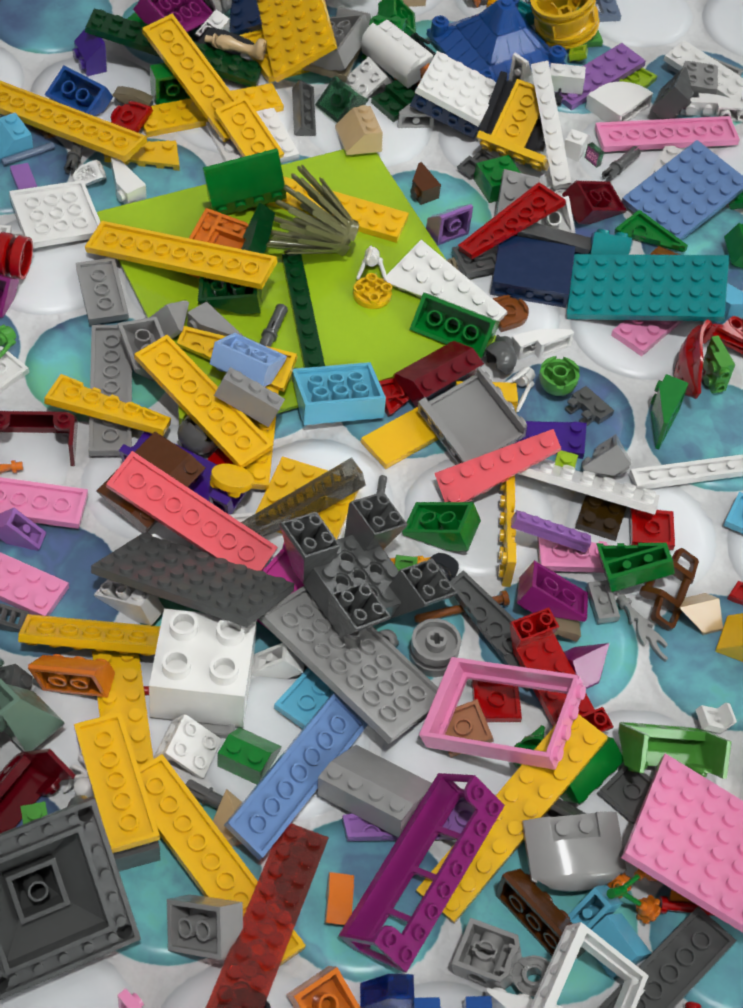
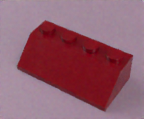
[393,341,484,407]

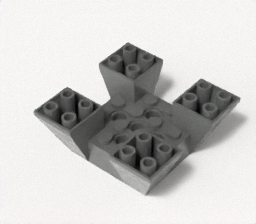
[280,492,458,637]

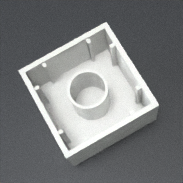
[149,608,256,727]

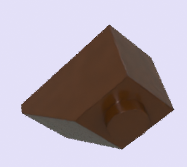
[410,162,441,205]

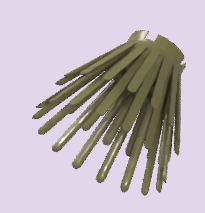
[266,165,359,257]

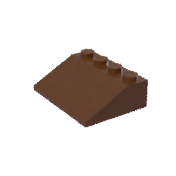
[96,432,206,533]

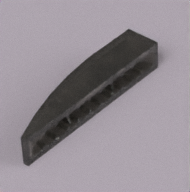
[241,457,366,537]

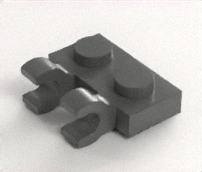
[565,386,614,426]

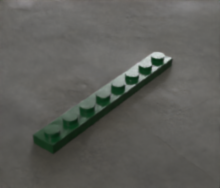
[282,254,325,368]

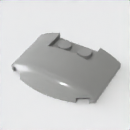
[522,811,627,892]

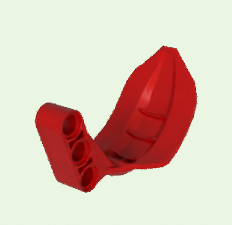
[674,316,743,399]

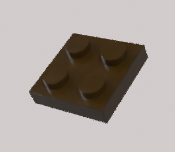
[575,494,627,541]

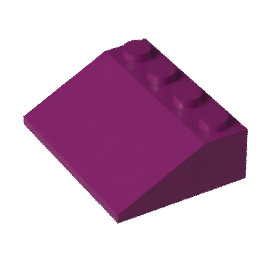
[133,0,213,33]

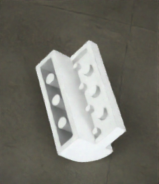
[361,20,433,88]

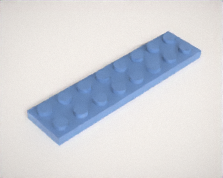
[224,692,368,860]

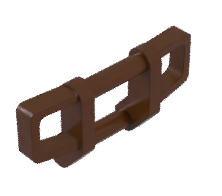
[639,548,699,631]

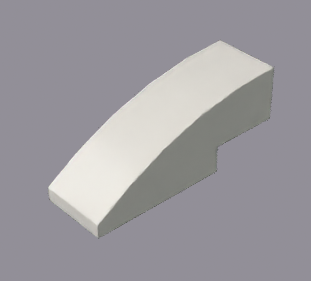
[512,329,574,360]

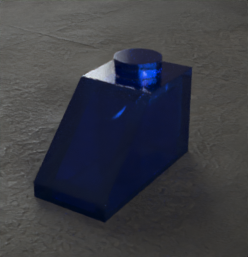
[360,974,414,1008]

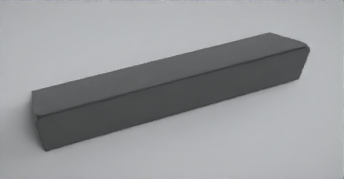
[292,80,316,136]
[516,223,591,254]

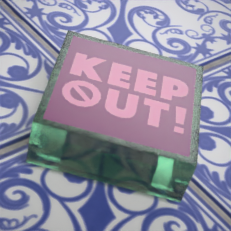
[584,142,604,168]

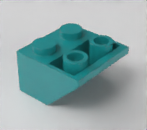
[590,229,632,254]

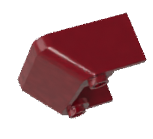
[0,411,78,466]
[0,749,76,833]

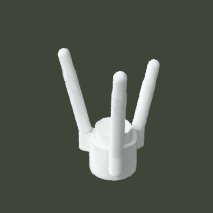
[356,246,387,281]
[506,366,536,412]

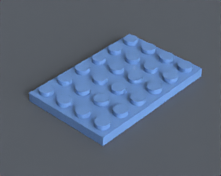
[621,140,743,240]

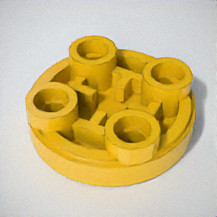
[353,273,392,309]
[209,464,254,498]

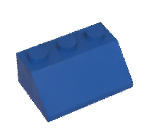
[44,65,113,116]

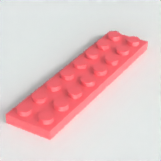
[106,451,278,571]

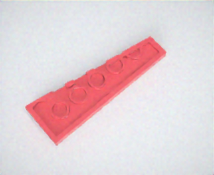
[434,429,561,502]

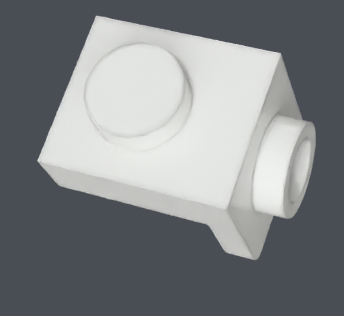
[696,703,737,734]

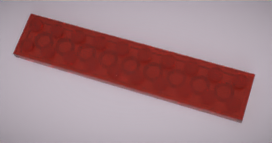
[206,823,329,1008]

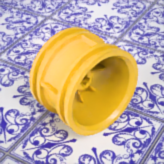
[530,0,599,49]

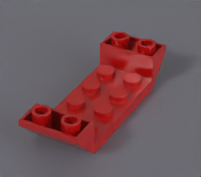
[510,607,614,732]

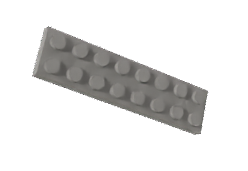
[89,325,132,456]

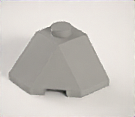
[582,434,631,476]

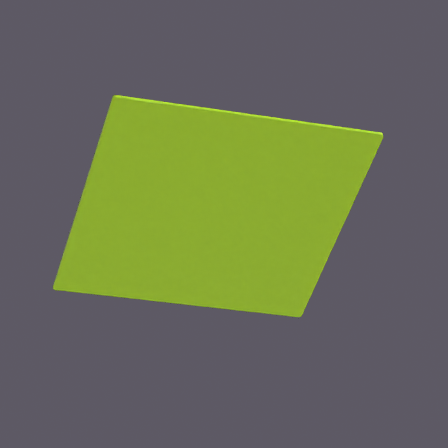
[97,149,496,414]

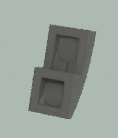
[457,149,495,178]

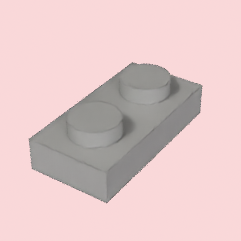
[586,580,620,624]

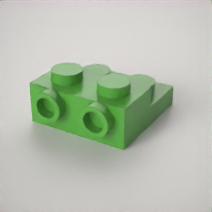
[703,335,735,393]

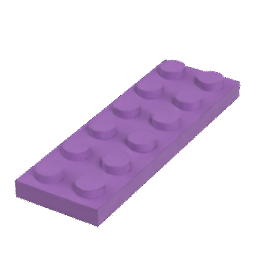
[554,43,646,110]

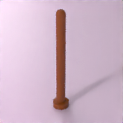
[414,590,510,623]

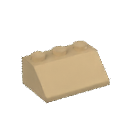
[335,105,383,155]

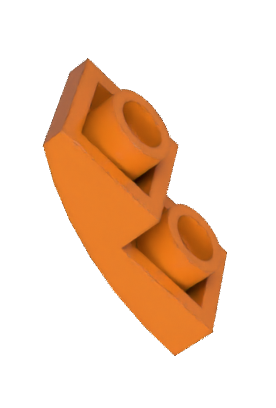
[324,872,354,925]

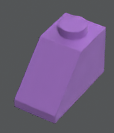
[0,507,46,551]

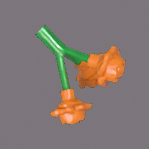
[607,869,661,924]

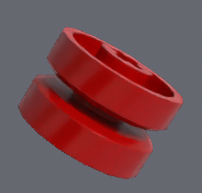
[0,232,33,279]

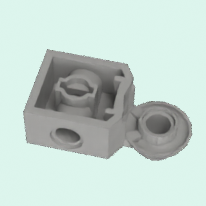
[452,918,550,997]

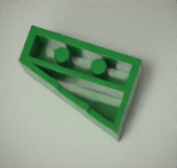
[596,543,675,592]

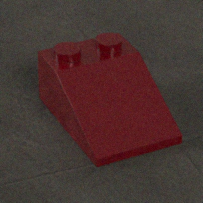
[562,181,627,224]

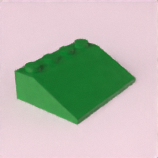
[203,148,287,215]

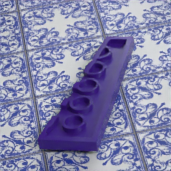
[513,421,587,459]

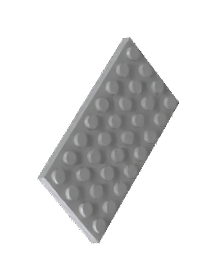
[258,586,438,744]

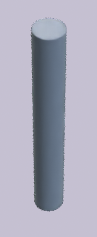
[1,142,55,166]

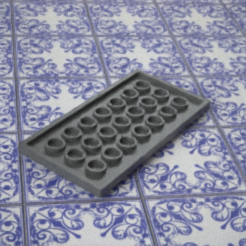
[91,533,294,627]

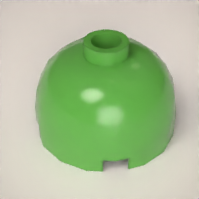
[539,356,580,396]

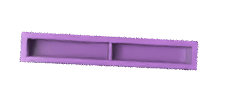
[511,510,591,553]

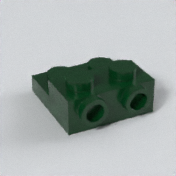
[371,80,415,122]

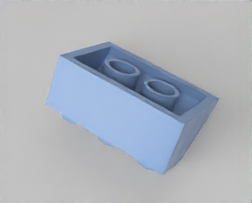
[210,333,287,387]

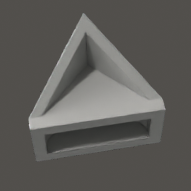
[149,300,189,339]

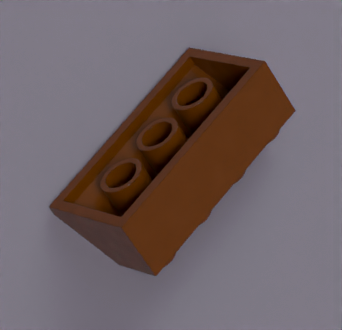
[496,868,586,960]

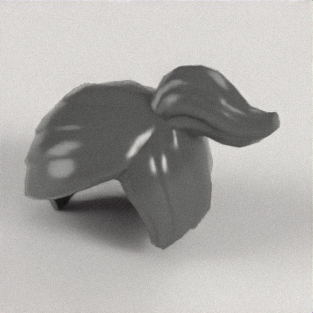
[485,335,517,375]

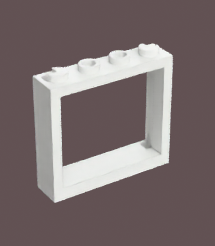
[530,922,649,1008]

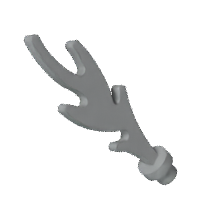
[617,594,668,662]

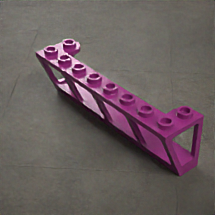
[338,773,505,973]

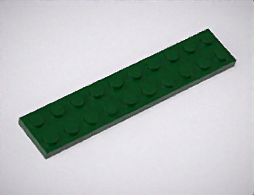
[85,8,261,87]

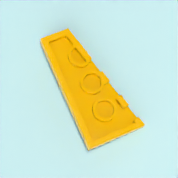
[104,140,180,171]

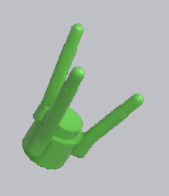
[0,324,16,359]

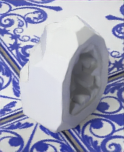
[73,160,106,186]

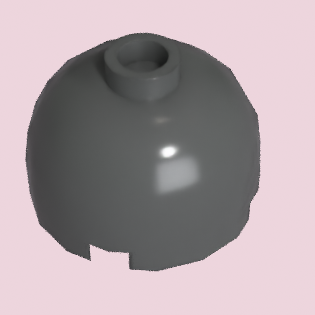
[177,415,216,455]

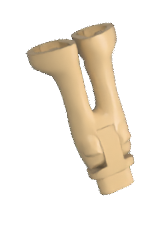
[205,33,267,61]

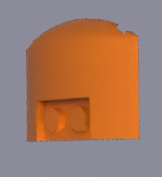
[188,208,248,278]

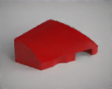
[379,377,409,416]

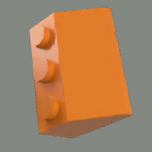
[28,654,115,698]

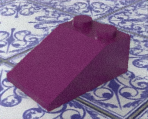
[517,560,588,622]

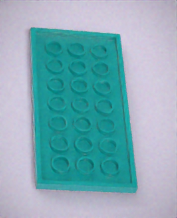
[567,254,729,322]

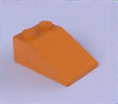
[286,966,361,1008]

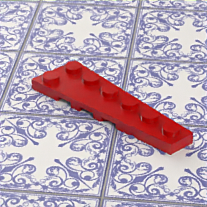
[458,182,566,259]

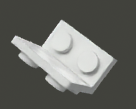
[345,57,392,102]
[153,714,221,779]

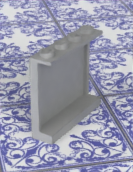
[418,366,527,464]

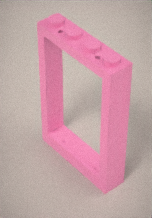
[419,657,586,770]

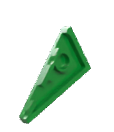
[615,210,688,252]

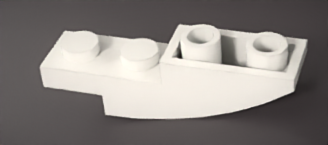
[679,93,743,122]

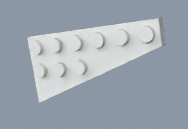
[386,240,507,321]

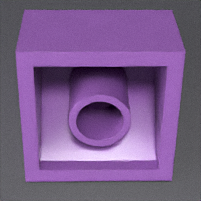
[426,204,473,246]

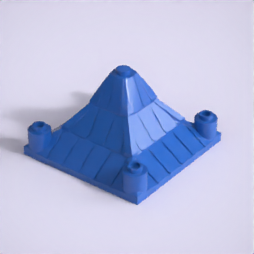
[426,0,567,82]

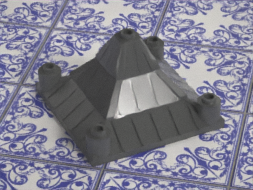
[0,795,141,1000]

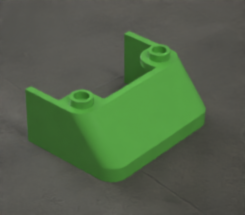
[618,722,732,779]

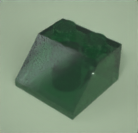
[315,75,368,123]

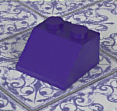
[72,29,107,76]

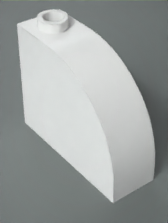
[586,82,653,122]

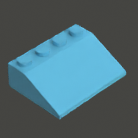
[292,362,386,425]

